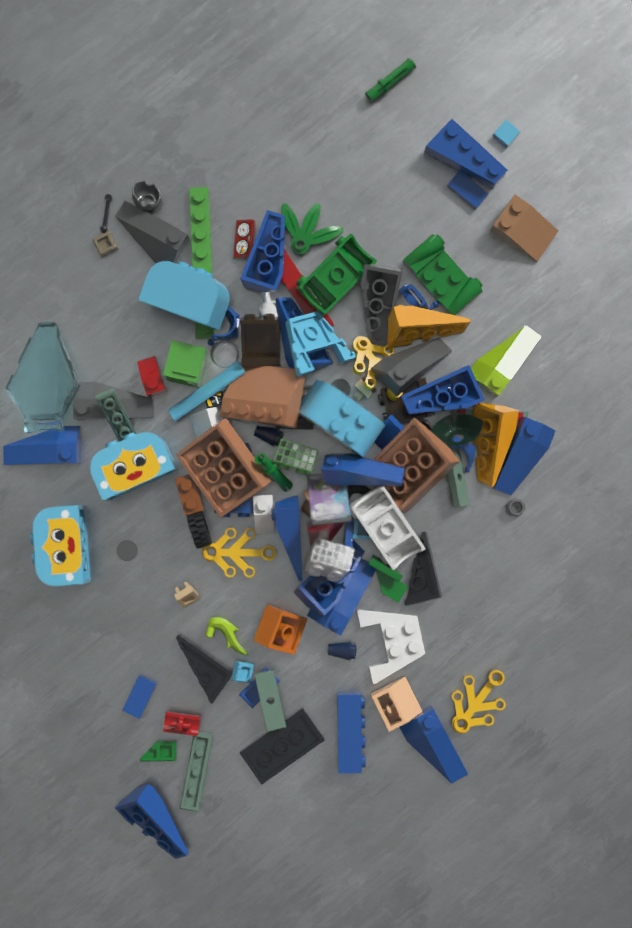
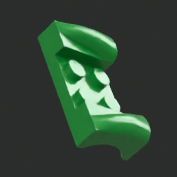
[295,234,377,316]
[403,234,483,316]

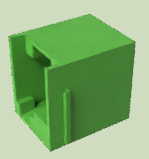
[163,340,208,388]

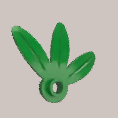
[281,203,343,255]

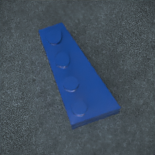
[424,119,508,190]

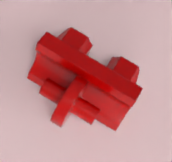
[163,711,201,736]

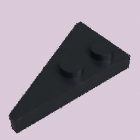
[405,532,442,606]
[176,634,233,704]

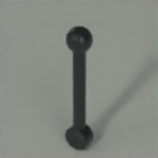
[100,194,112,233]

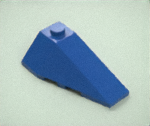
[400,365,485,414]
[3,426,81,465]
[271,496,303,581]
[399,706,468,784]

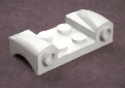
[349,485,425,570]

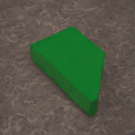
[369,554,403,582]
[376,569,408,603]
[140,741,176,762]

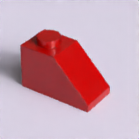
[137,356,168,398]

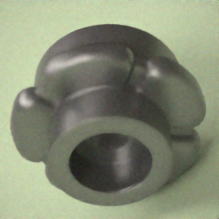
[506,498,525,517]

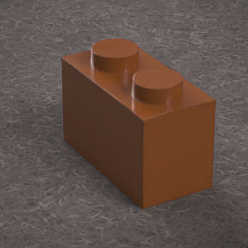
[175,474,206,516]

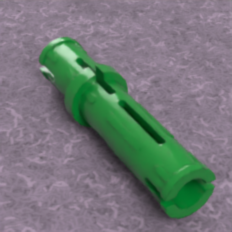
[365,58,416,102]
[254,453,293,492]

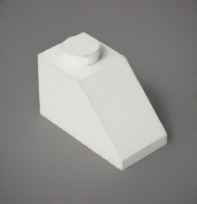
[253,495,275,534]

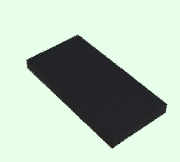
[240,708,325,785]

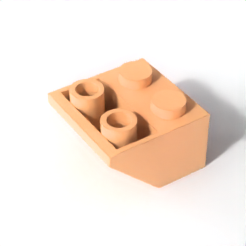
[371,676,422,732]

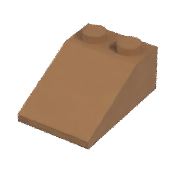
[490,194,558,262]

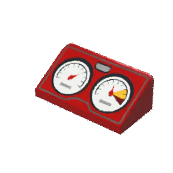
[233,219,255,259]

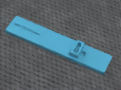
[168,362,246,421]

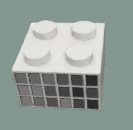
[304,538,354,582]

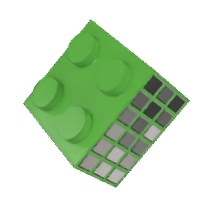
[274,438,319,476]

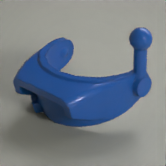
[399,284,439,310]
[208,306,240,346]
[449,436,476,473]

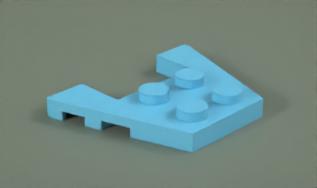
[285,311,356,377]

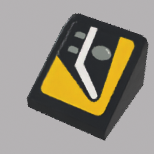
[205,390,224,409]

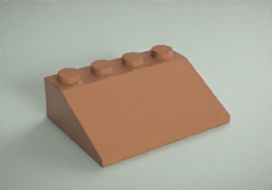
[220,363,305,428]
[175,418,271,518]
[373,418,460,513]

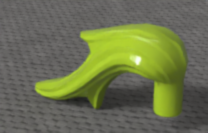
[205,617,249,655]

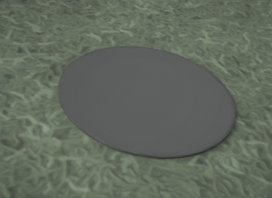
[331,379,351,396]
[117,540,138,561]

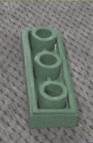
[95,388,137,442]
[447,448,470,507]
[255,669,286,732]

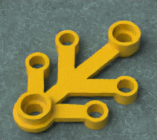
[352,336,403,401]
[202,528,277,578]
[451,669,506,734]

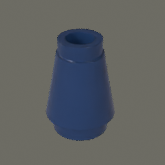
[254,425,284,447]
[328,642,357,661]

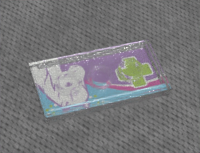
[307,473,352,525]

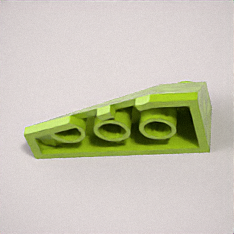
[471,326,541,397]

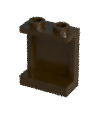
[240,313,281,366]
[378,378,435,424]

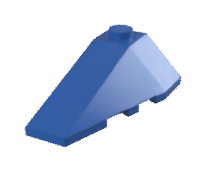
[240,210,285,292]
[275,298,333,375]
[493,417,555,495]
[321,453,405,486]
[294,539,365,616]
[307,558,376,636]
[115,784,189,859]

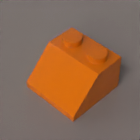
[253,604,307,655]

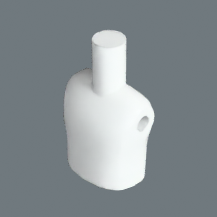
[258,292,278,317]

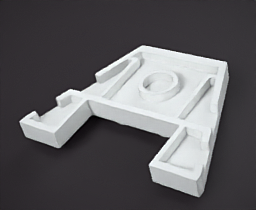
[357,609,426,684]

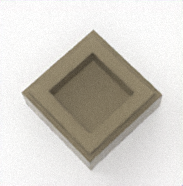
[92,231,118,257]

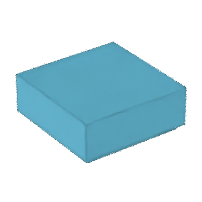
[493,120,520,147]
[231,661,254,683]

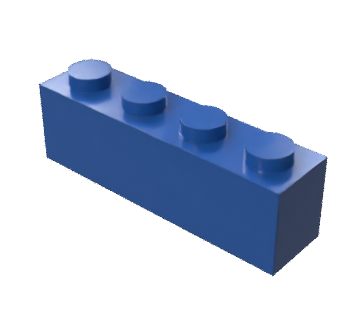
[337,692,366,774]

